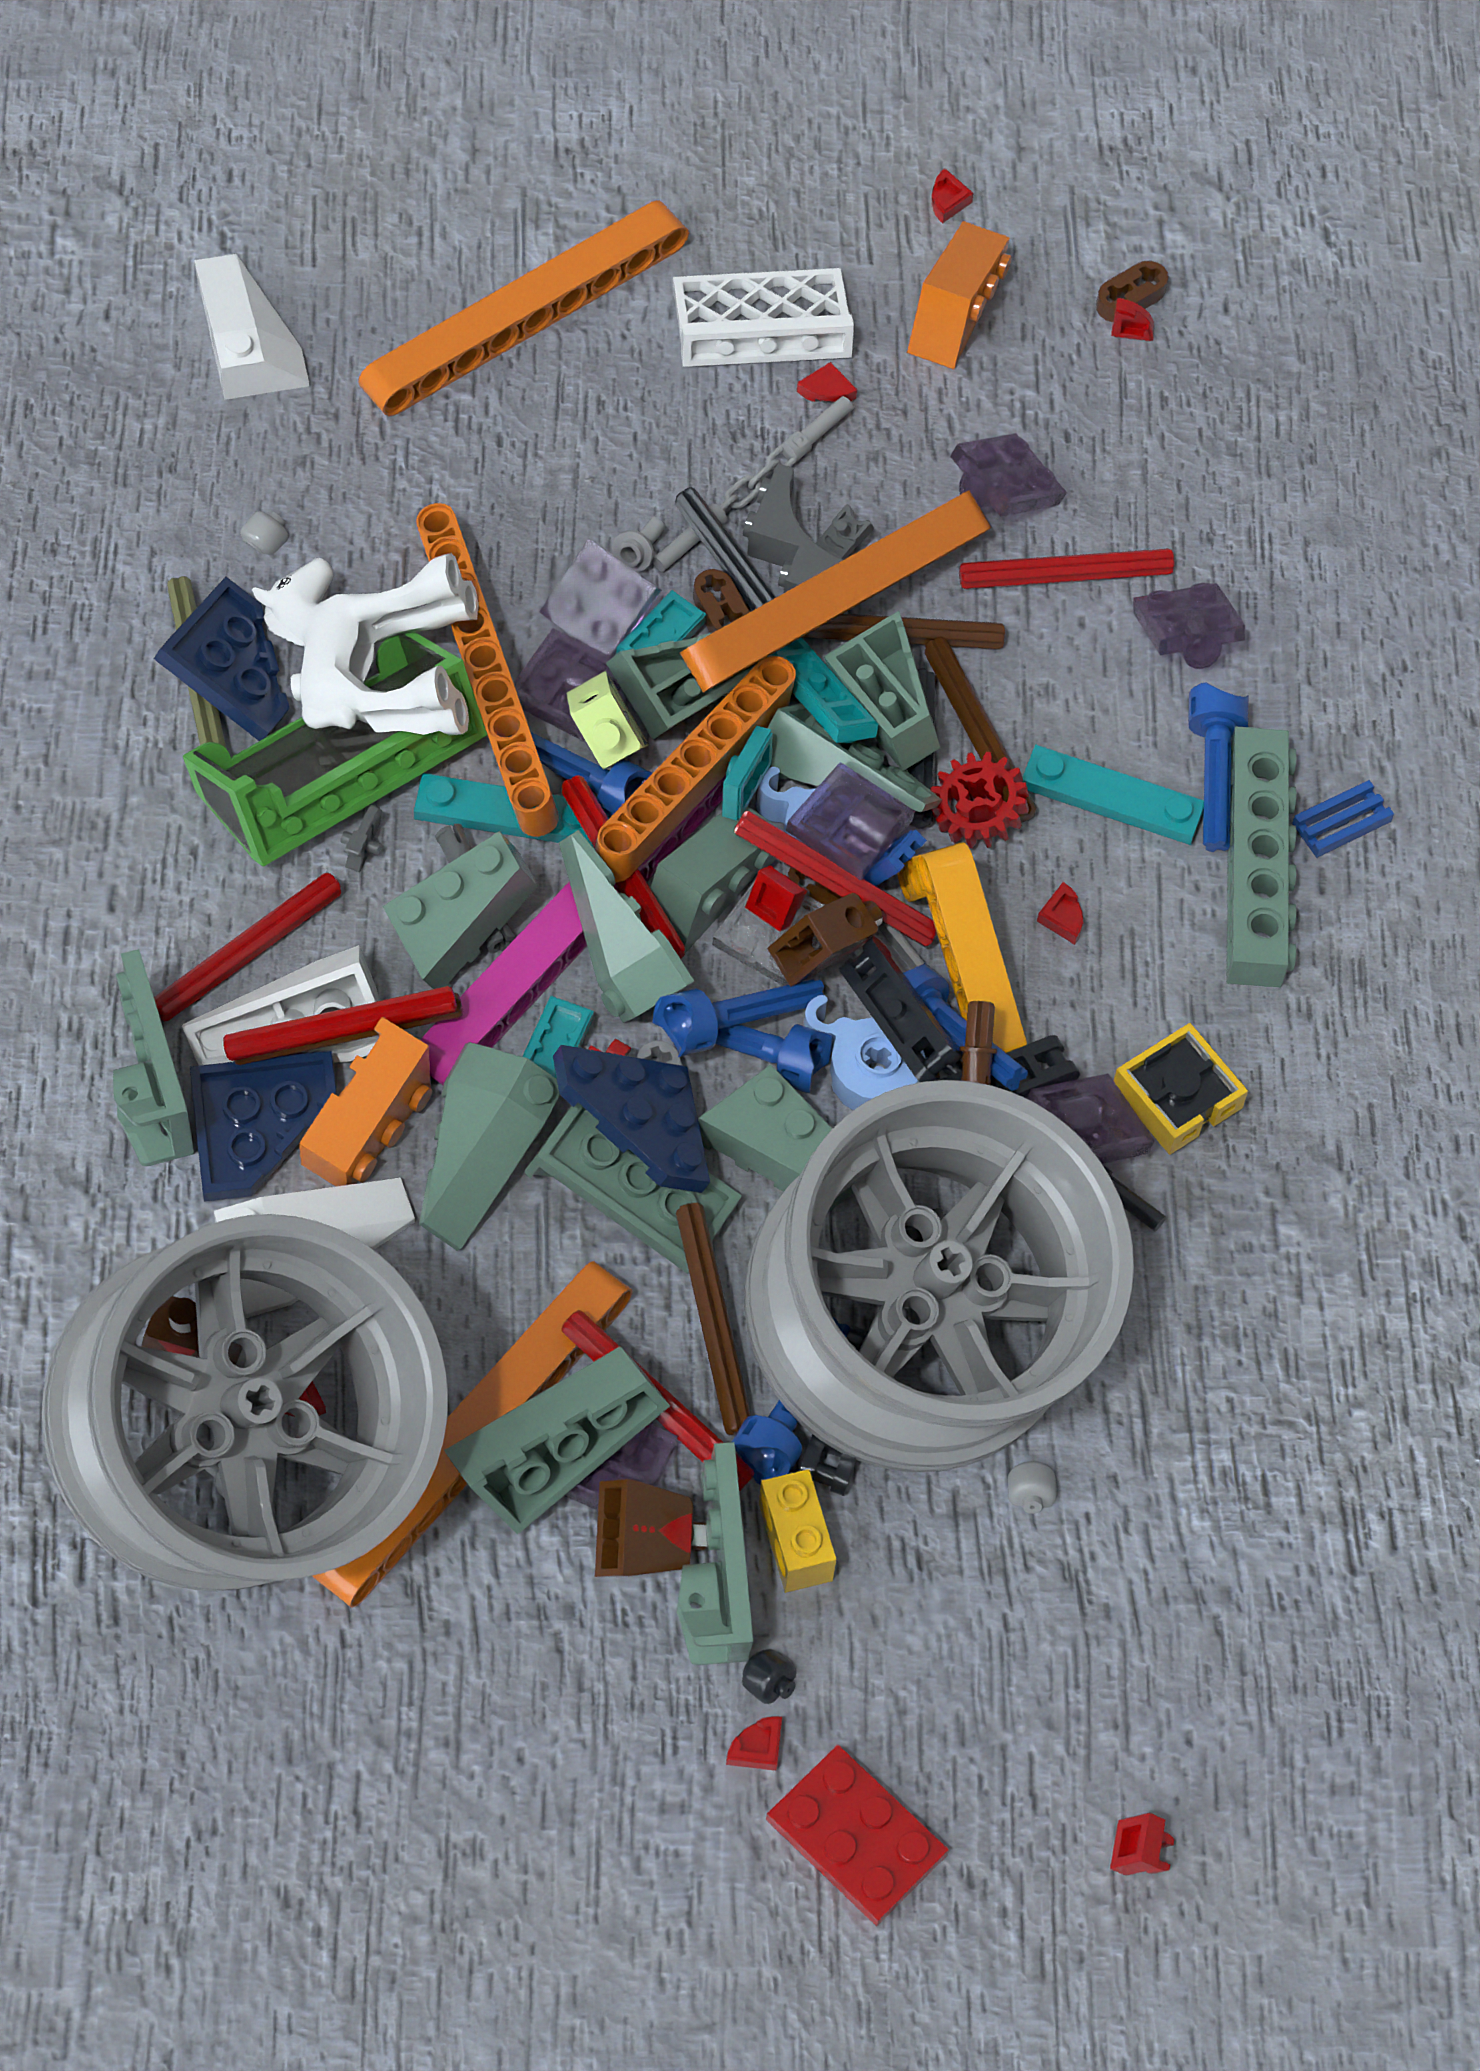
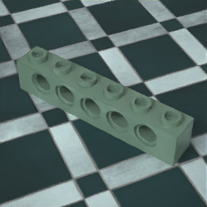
[1226,726,1296,988]

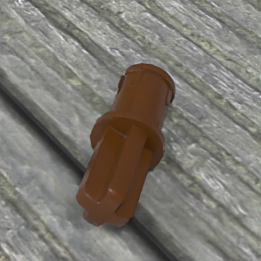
[959,1001,997,1085]

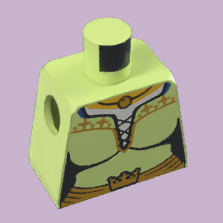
[567,671,649,770]

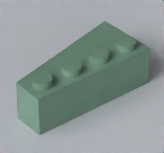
[444,1346,670,1535]

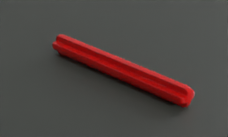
[959,548,1175,589]
[562,775,685,959]
[734,811,937,947]
[154,872,341,1022]
[223,986,457,1061]
[561,1310,755,1491]

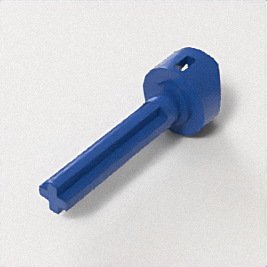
[1188,682,1249,852]
[508,732,652,819]
[903,963,1028,1091]
[654,979,824,1057]
[653,1015,833,1093]
[732,1317,850,1485]

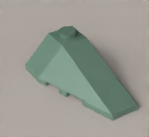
[768,703,942,812]
[559,830,694,1023]
[419,1042,560,1251]

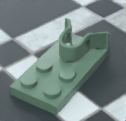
[113,949,194,1166]
[525,1103,742,1274]
[676,1442,753,1665]

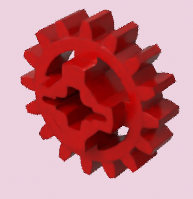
[930,752,1029,849]

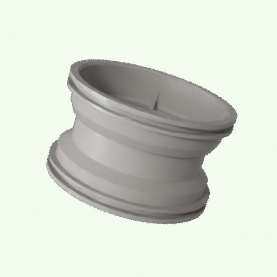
[744,1080,1134,1472]
[42,1214,448,1591]

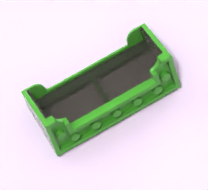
[182,632,487,867]

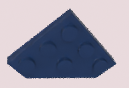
[153,576,290,741]
[553,1045,710,1193]
[190,1051,337,1202]

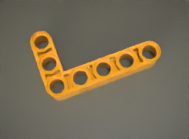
[897,842,1027,1053]

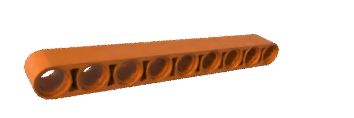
[358,200,689,416]
[680,490,992,693]
[416,503,559,837]
[312,1261,633,1608]

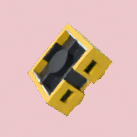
[1112,1023,1248,1155]

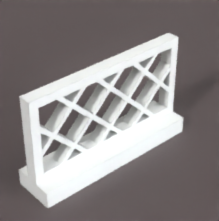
[673,268,854,367]

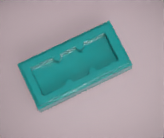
[616,590,706,654]
[722,726,773,821]
[522,996,594,1079]

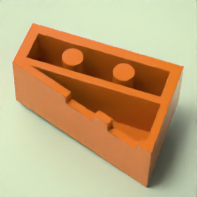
[907,221,1012,369]
[299,1017,432,1186]

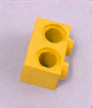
[758,1469,836,1593]

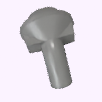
[612,516,666,573]

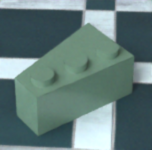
[824,611,940,771]
[606,633,772,739]
[650,806,779,953]
[383,831,538,989]
[698,1064,854,1212]

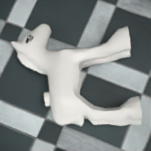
[252,553,479,735]

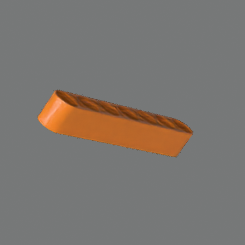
[595,656,796,882]

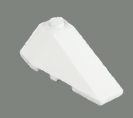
[194,254,309,400]
[182,945,380,1065]
[214,1178,415,1318]

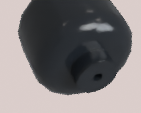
[742,1649,796,1704]

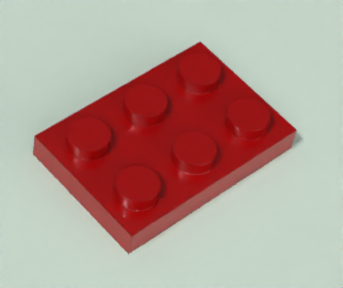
[766,1744,949,1927]

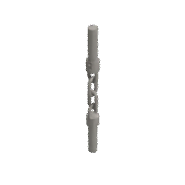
[652,396,853,572]

